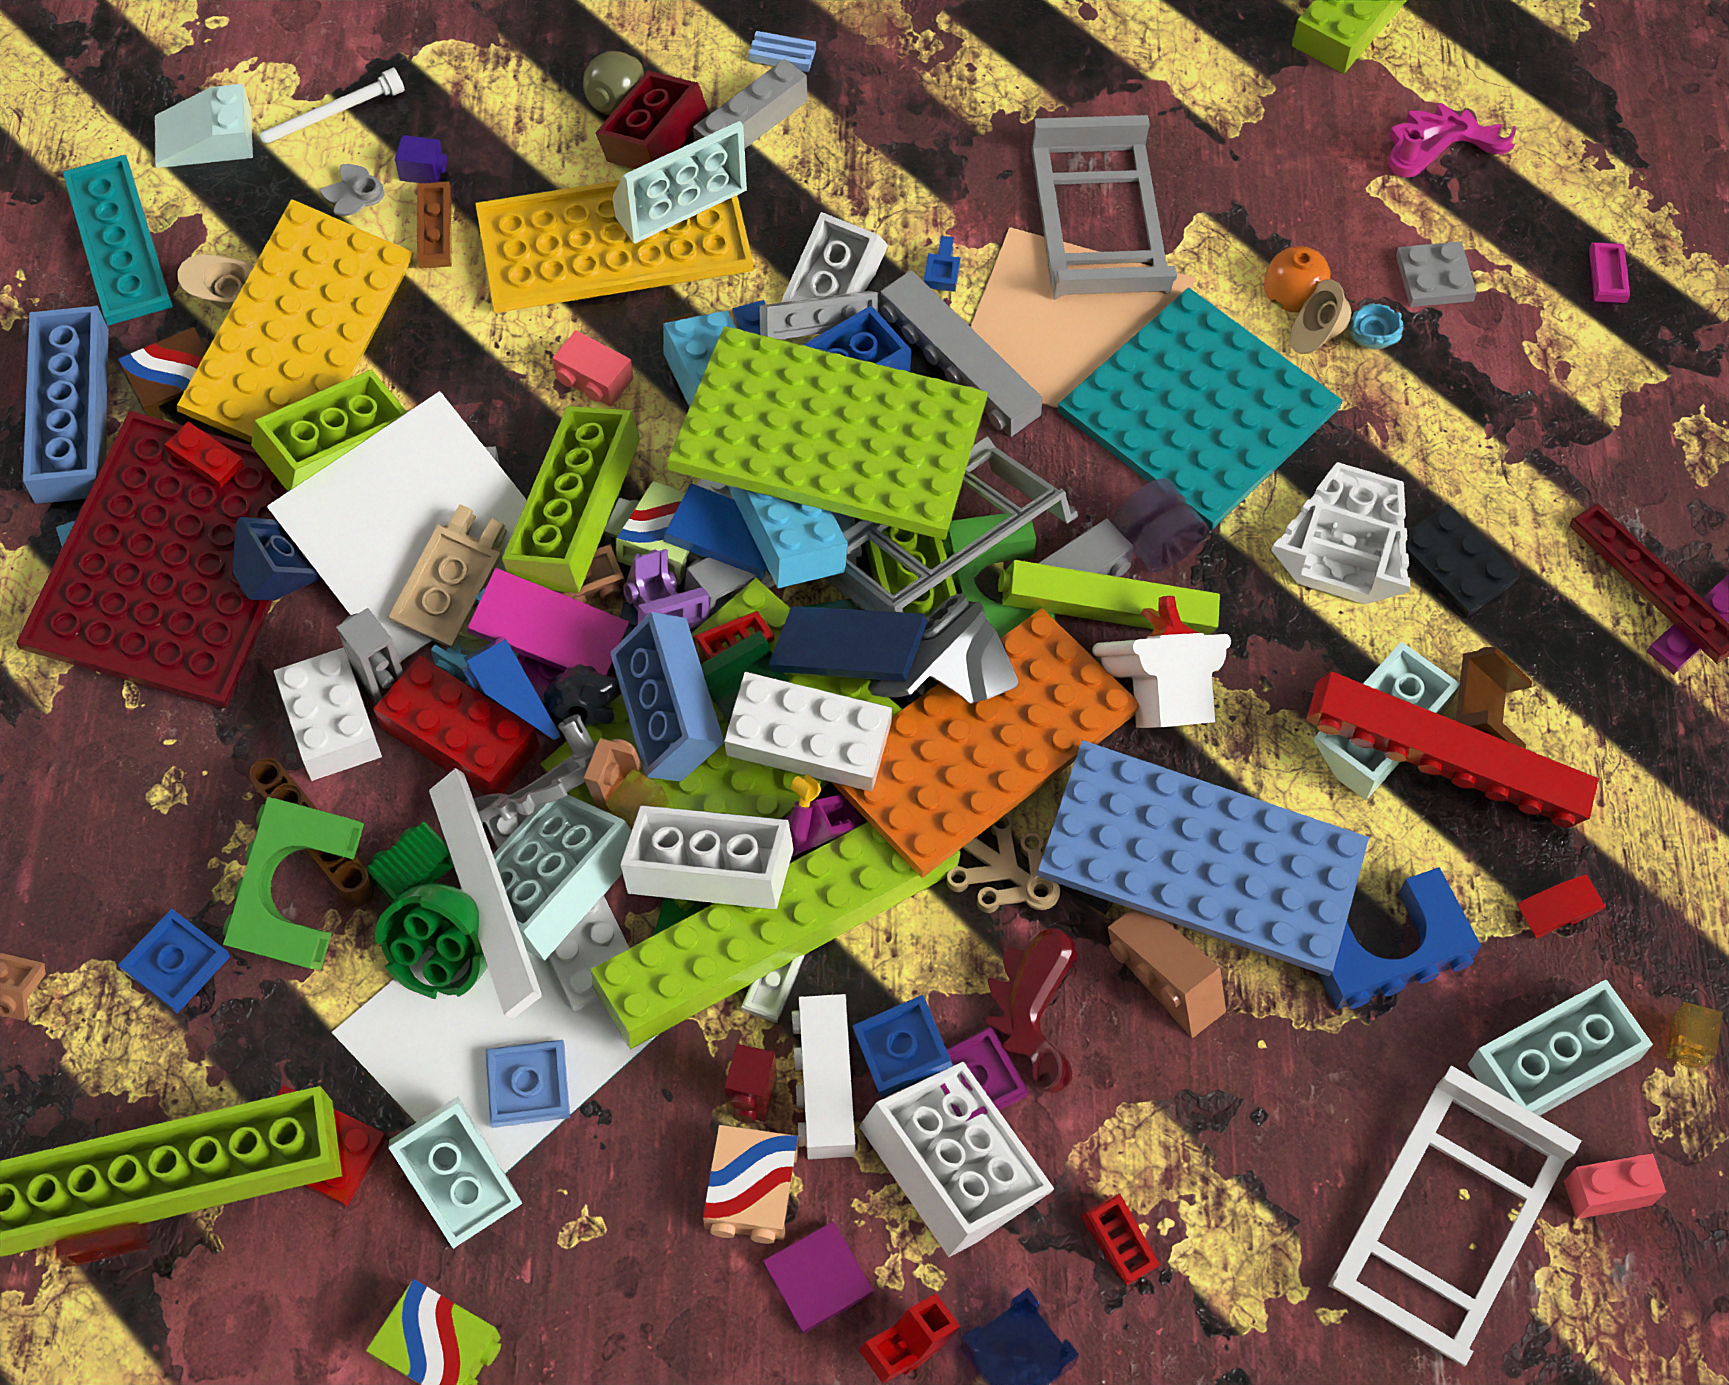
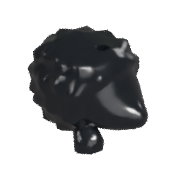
[544,664,620,728]

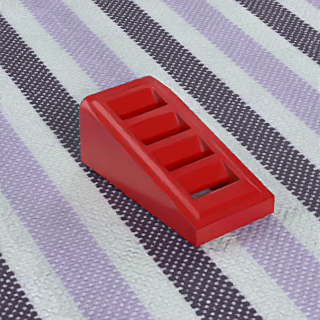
[693,611,775,664]
[1080,1193,1160,1285]

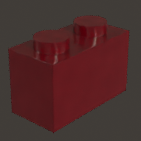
[724,1043,777,1123]

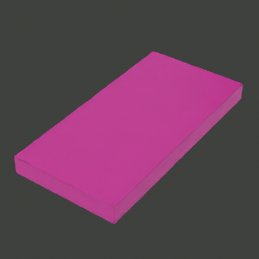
[467,568,629,676]

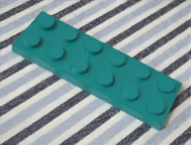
[62,154,173,326]

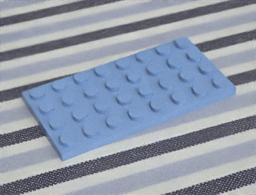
[1036,740,1369,976]

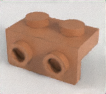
[555,544,626,604]

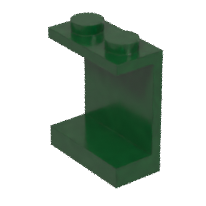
[700,631,790,724]

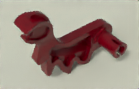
[986,928,1078,1093]

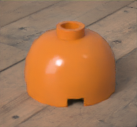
[1264,245,1331,313]

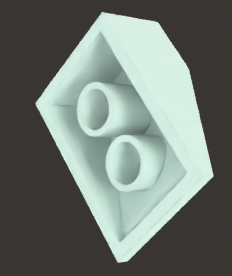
[155,84,253,168]
[388,1096,522,1248]

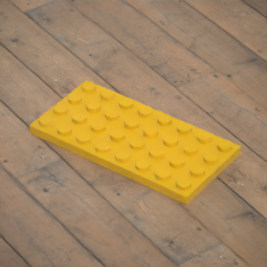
[475,180,754,313]
[177,199,414,443]

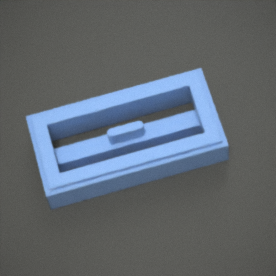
[748,31,816,72]

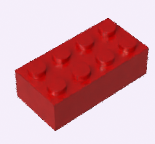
[373,655,540,795]

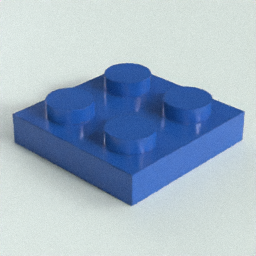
[118,909,231,1014]
[852,995,953,1098]

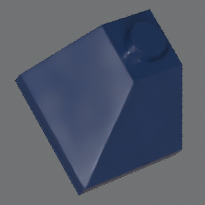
[232,517,321,601]

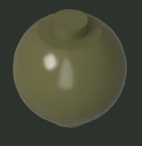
[583,51,644,115]

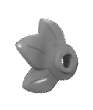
[320,164,385,216]

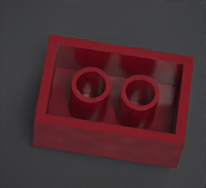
[595,71,709,169]

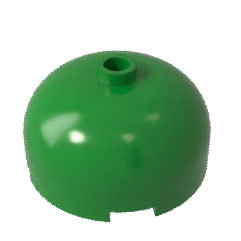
[375,883,488,999]

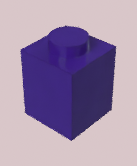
[395,135,447,183]

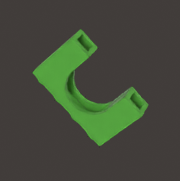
[942,513,1055,638]
[223,797,364,970]

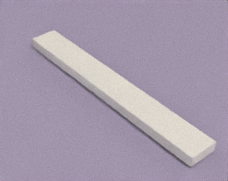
[429,768,542,1019]

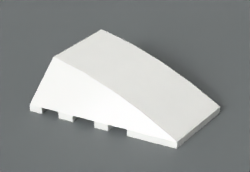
[1271,462,1410,604]

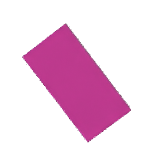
[1589,242,1630,303]

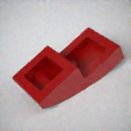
[1517,874,1606,939]

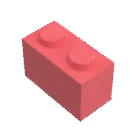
[552,330,633,407]
[1564,1153,1666,1219]

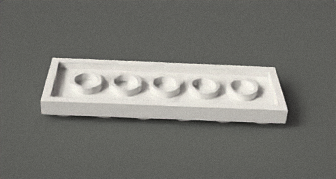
[485,805,630,1012]

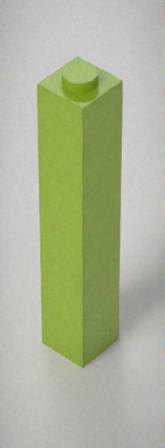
[998,560,1220,635]

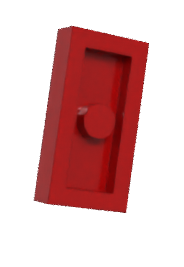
[165,422,243,489]

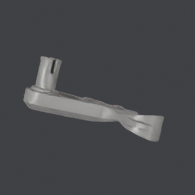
[473,714,598,824]

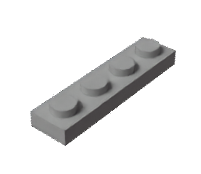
[759,291,878,340]

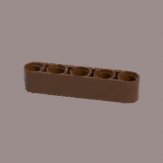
[249,758,374,907]

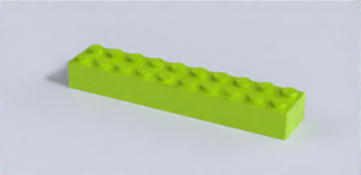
[591,822,961,1050]
[0,1086,342,1257]

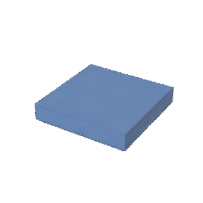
[485,1040,570,1128]

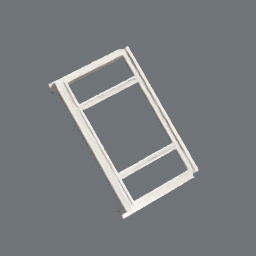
[1328,1066,1581,1367]

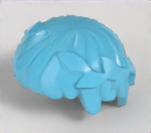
[1350,303,1403,350]

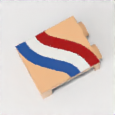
[703,1125,799,1244]

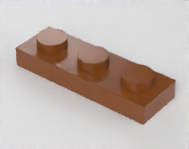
[417,182,452,269]

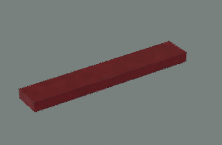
[1570,503,1729,664]

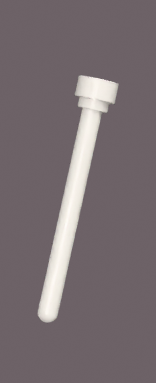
[260,67,405,143]

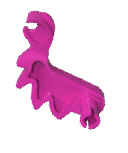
[1388,103,1516,178]

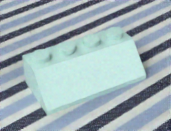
[1313,641,1460,800]

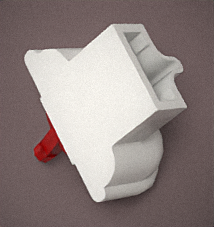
[1092,596,1231,728]

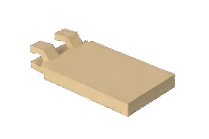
[388,504,507,650]

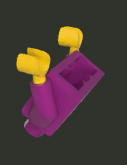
[783,774,865,858]

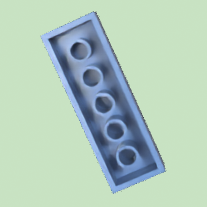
[23,306,108,504]

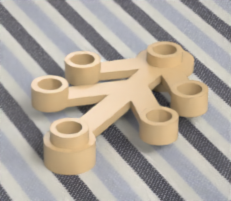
[947,814,1060,913]

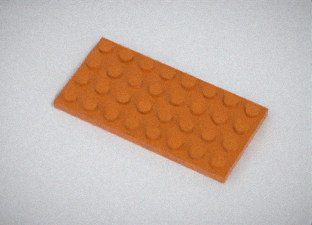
[830,608,1139,878]

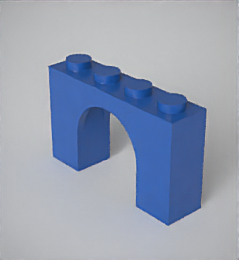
[1318,867,1481,1010]

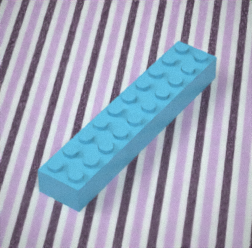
[663,310,848,588]

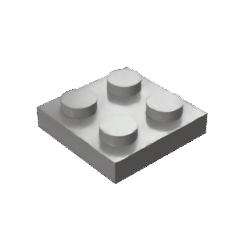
[1396,241,1477,307]

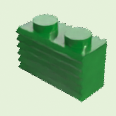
[366,822,454,903]

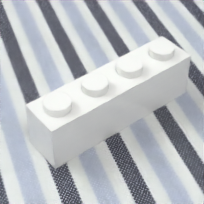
[792,994,855,1159]

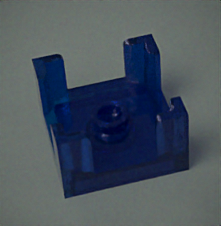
[960,1288,1079,1385]

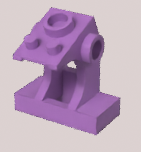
[623,549,709,629]

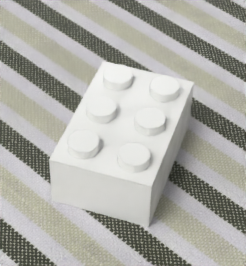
[274,647,382,781]

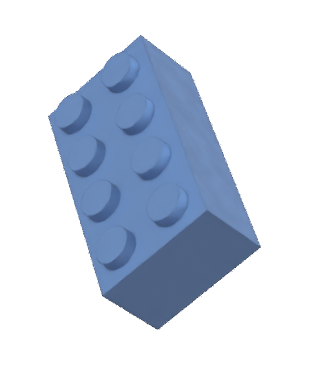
[610,612,724,781]

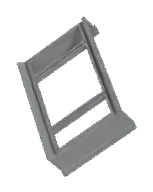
[1031,115,1177,300]
[825,436,1078,613]

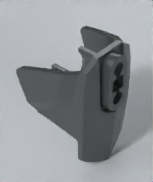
[868,593,1018,703]

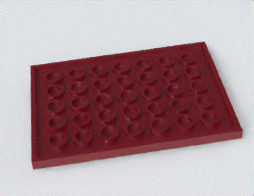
[16,411,288,709]

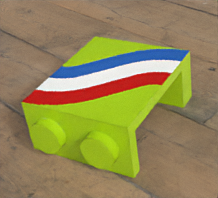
[366,1279,501,1385]

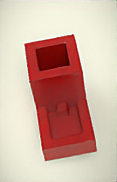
[859,1293,961,1384]

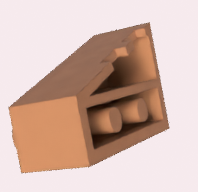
[1108,909,1226,1038]

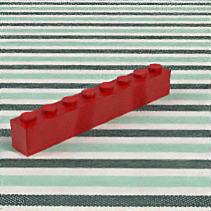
[1306,671,1599,828]

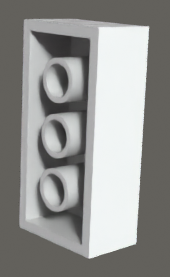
[724,672,892,792]
[620,805,793,909]

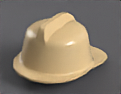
[177,254,254,310]
[1290,279,1351,354]

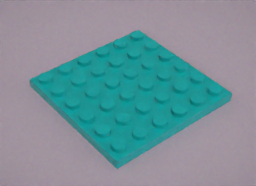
[1057,287,1343,531]

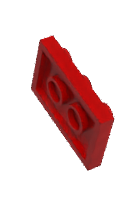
[276,1085,387,1207]

